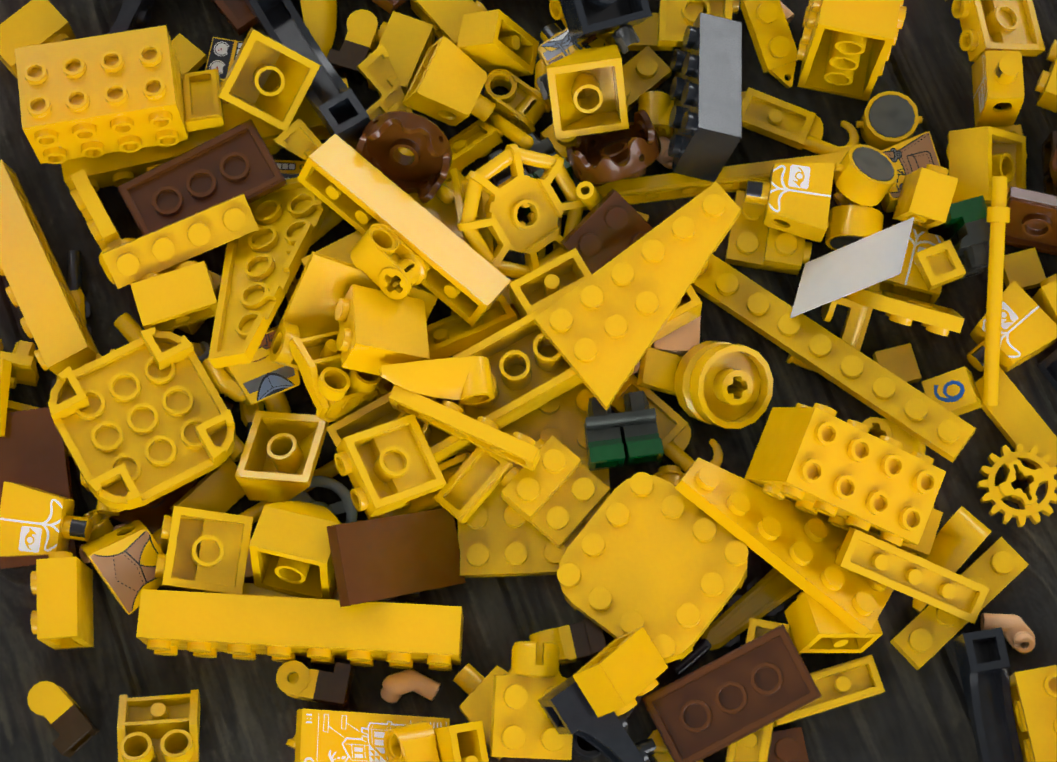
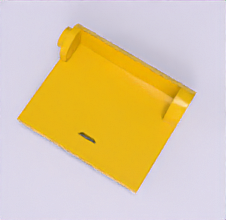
[270,251,438,393]

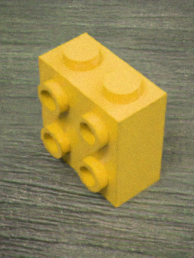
[335,284,430,376]
[30,551,94,650]

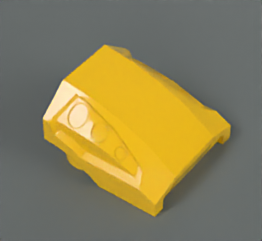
[289,330,387,423]
[117,689,200,762]

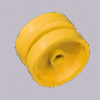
[674,341,773,429]

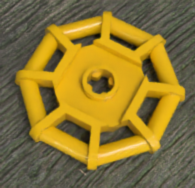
[457,143,585,279]

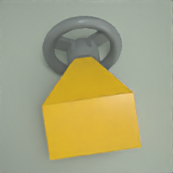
[249,476,358,599]

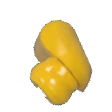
[576,181,603,211]

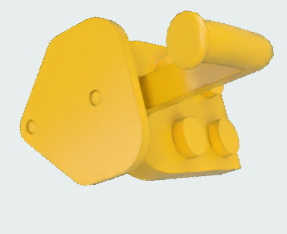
[786,245,964,372]

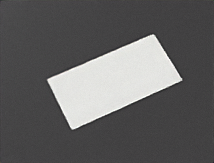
[790,217,914,318]

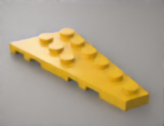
[208,177,330,369]
[534,181,741,411]
[675,457,894,638]

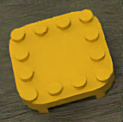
[48,327,236,512]
[557,472,748,664]

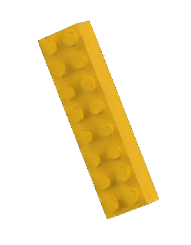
[136,589,464,671]

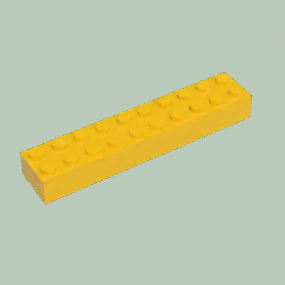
[326,286,702,464]

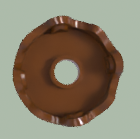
[566,109,661,187]
[355,111,452,203]

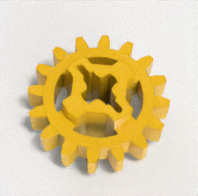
[977,442,1057,527]

